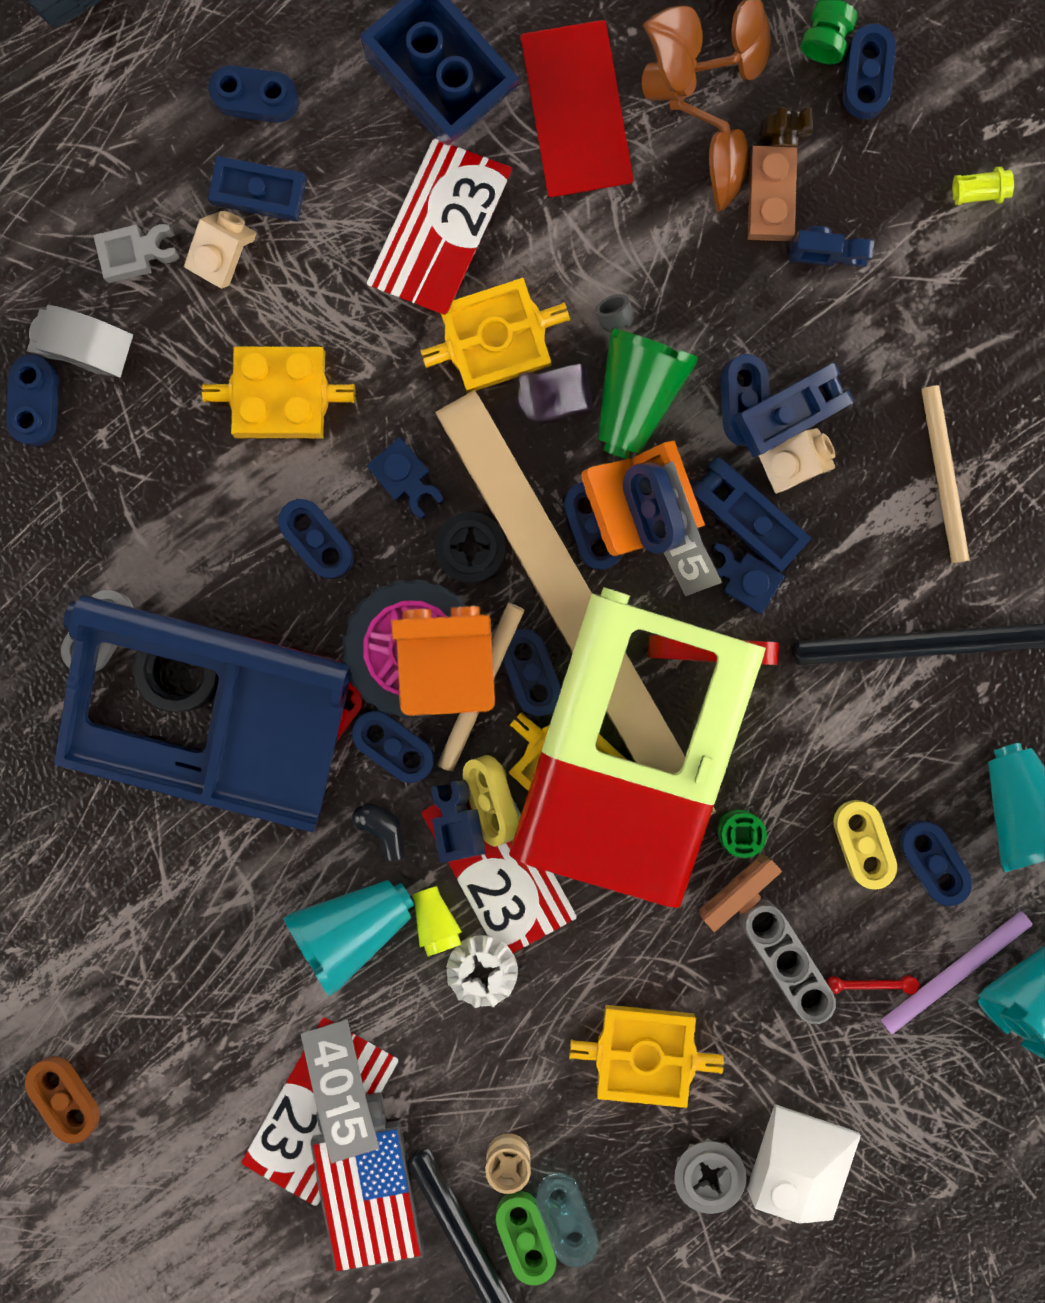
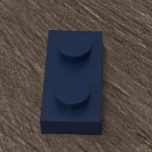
[208,156,307,222]

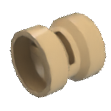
[485,1133,531,1194]

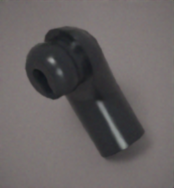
[352,803,405,861]

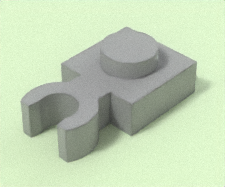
[93,224,180,283]

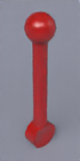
[826,975,919,995]

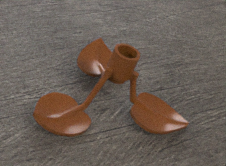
[642,0,771,212]

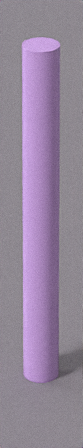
[880,911,1033,1035]

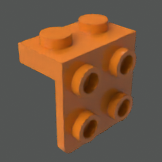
[581,441,705,556]
[392,607,495,715]

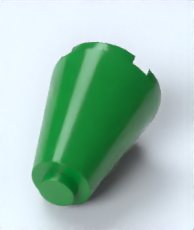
[598,328,698,459]

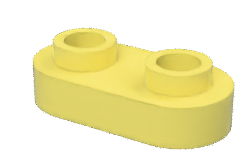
[463,755,519,847]
[834,800,897,889]

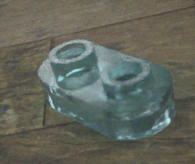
[536,1173,598,1267]

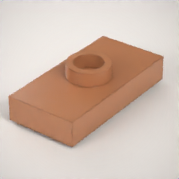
[698,854,782,932]

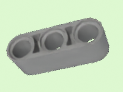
[739,899,836,1024]

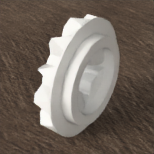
[446,935,518,1008]

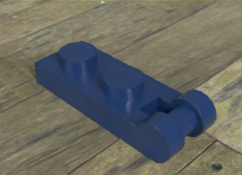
[733,361,855,457]
[691,457,811,573]

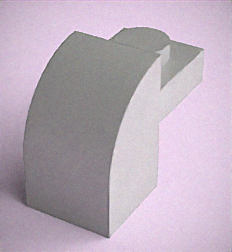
[27,305,133,377]

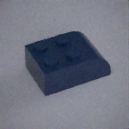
[360,0,519,146]

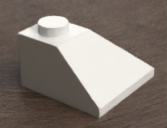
[747,1104,861,1223]

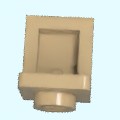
[184,211,256,289]
[759,428,835,494]

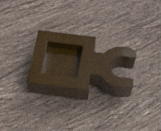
[760,107,813,147]

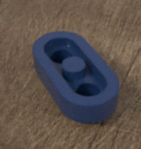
[843,24,896,119]
[208,65,299,123]
[720,354,770,446]
[6,355,59,446]
[623,462,685,553]
[564,482,621,570]
[278,499,354,579]
[502,629,561,716]
[352,711,434,783]
[899,821,972,906]

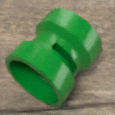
[800,0,858,65]
[716,808,767,858]

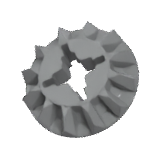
[674,1138,746,1214]

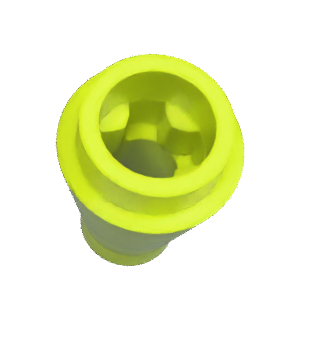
[412,886,462,957]

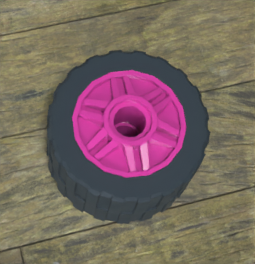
[342,579,467,718]

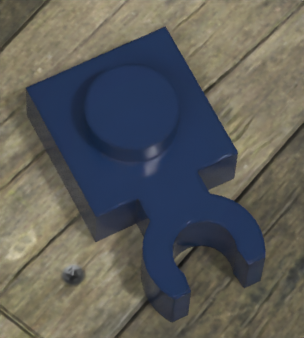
[789,226,874,267]
[366,437,444,520]
[712,543,785,615]
[432,780,486,863]

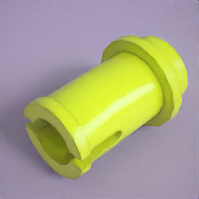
[952,166,1014,205]

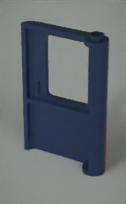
[54,595,350,833]

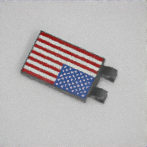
[310,1092,424,1274]

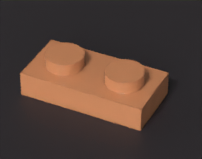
[748,146,797,241]

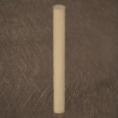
[921,385,970,564]
[437,603,525,771]

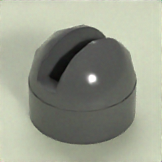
[595,294,634,333]

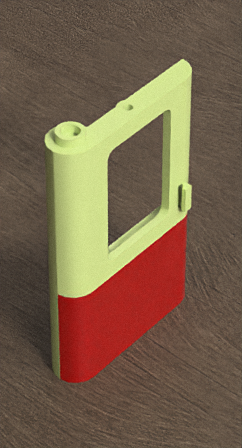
[509,587,766,908]

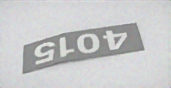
[650,461,722,596]
[301,1019,379,1164]

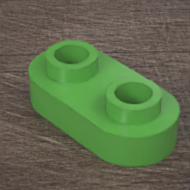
[496,1191,556,1285]

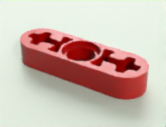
[648,635,779,665]

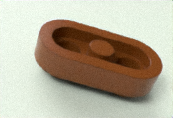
[25,1056,100,1144]

